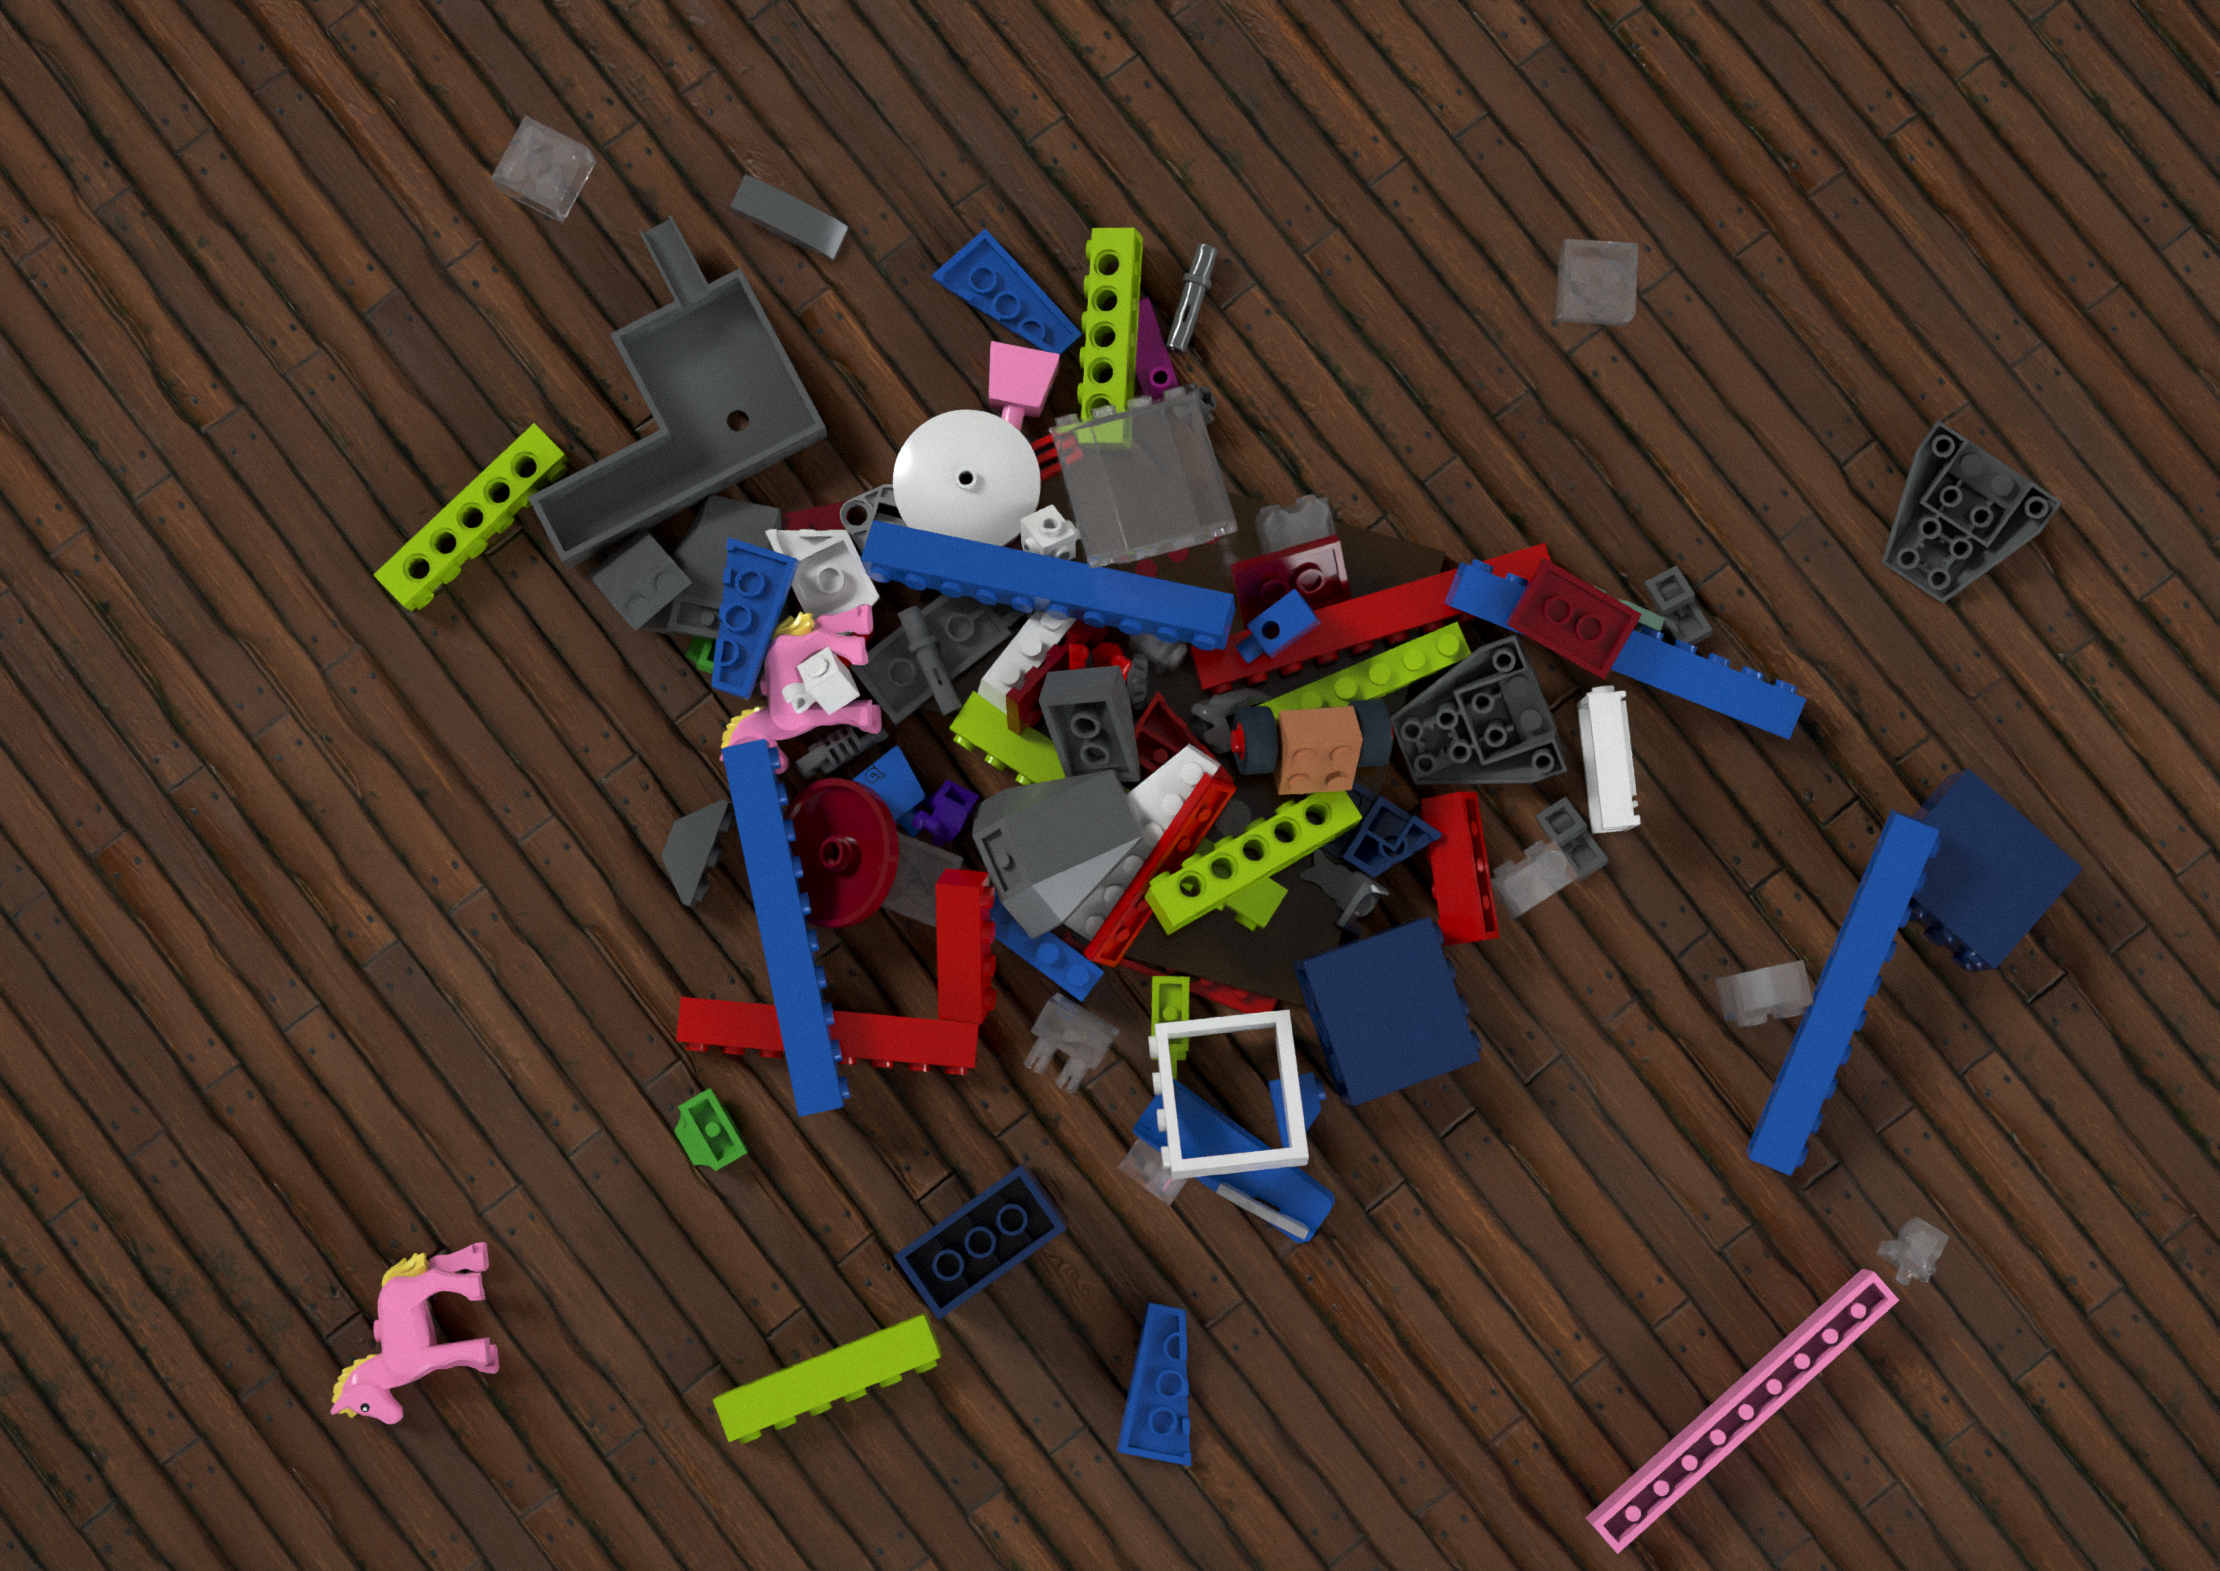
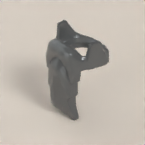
[1186,688,1273,754]
[1299,848,1390,936]

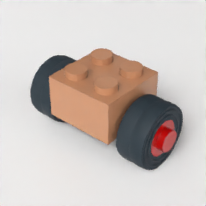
[1231,699,1393,795]

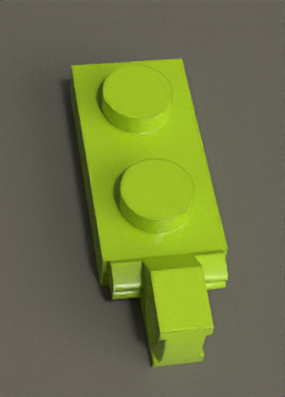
[1151,976,1190,1079]

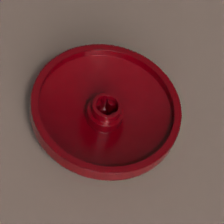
[784,778,899,928]

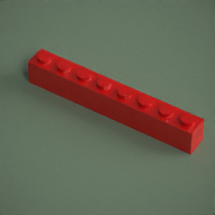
[676,997,980,1075]

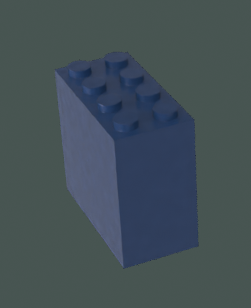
[1862,768,2083,972]
[1291,917,1482,1106]
[894,1162,1068,1320]

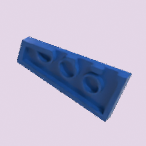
[931,229,1082,357]
[711,537,799,701]
[1117,1301,1191,1466]

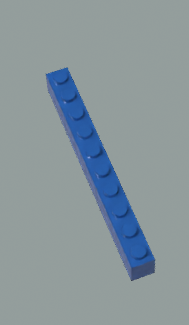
[860,520,1236,651]
[1444,559,1806,740]
[721,739,851,1117]
[1746,809,1942,1176]

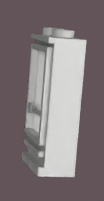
[1577,686,1641,834]

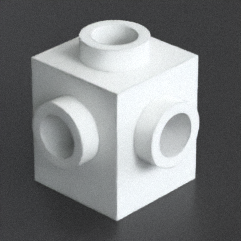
[1021,504,1078,560]

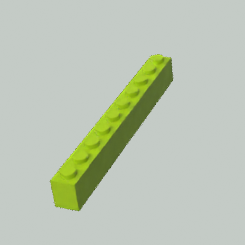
[949,691,1288,931]

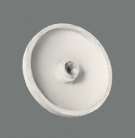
[893,410,1041,547]

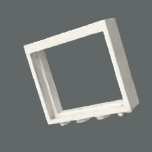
[1148,1010,1309,1180]

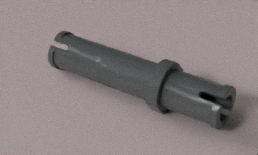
[1165,243,1218,354]
[898,605,963,716]

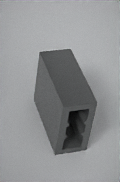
[588,527,692,631]

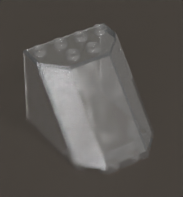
[1049,386,1238,568]

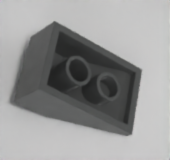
[1039,665,1141,783]

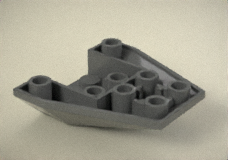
[1881,420,2062,603]
[641,495,791,641]
[1390,634,1568,785]
[972,770,1145,939]

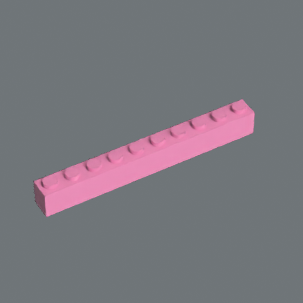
[1585,1269,1899,1554]

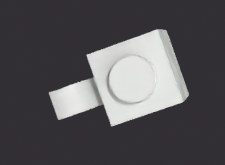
[781,646,860,715]

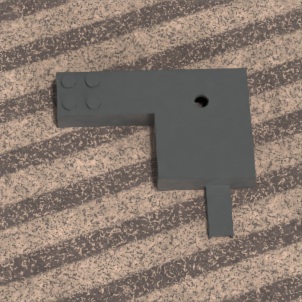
[528,215,828,570]

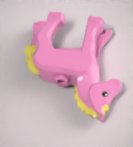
[719,604,882,775]
[330,1242,499,1424]

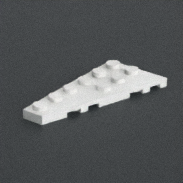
[1063,744,1221,941]

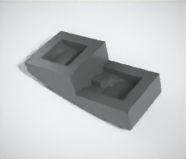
[1644,565,1713,645]
[1535,796,1608,883]

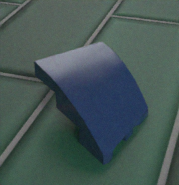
[1314,781,1442,878]

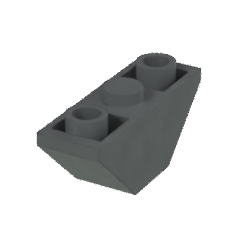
[661,799,735,908]

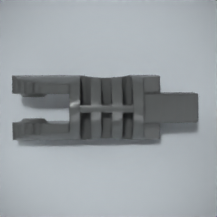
[796,724,889,780]

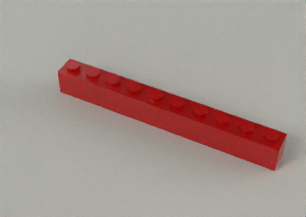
[1190,543,1551,697]

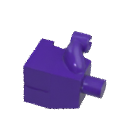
[911,780,980,846]

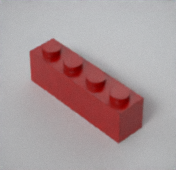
[1420,792,1500,946]
[935,868,996,1024]

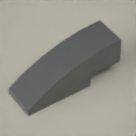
[730,174,849,261]

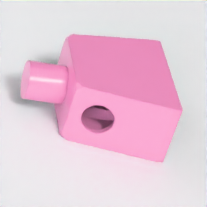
[989,341,1060,431]

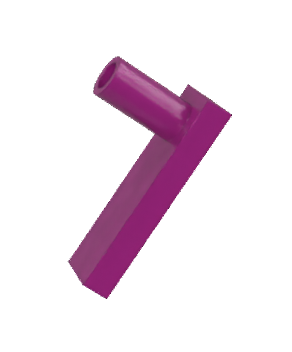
[1135,297,1179,413]

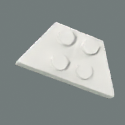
[765,529,880,655]

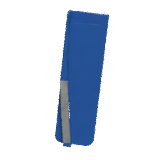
[1132,1078,1335,1243]

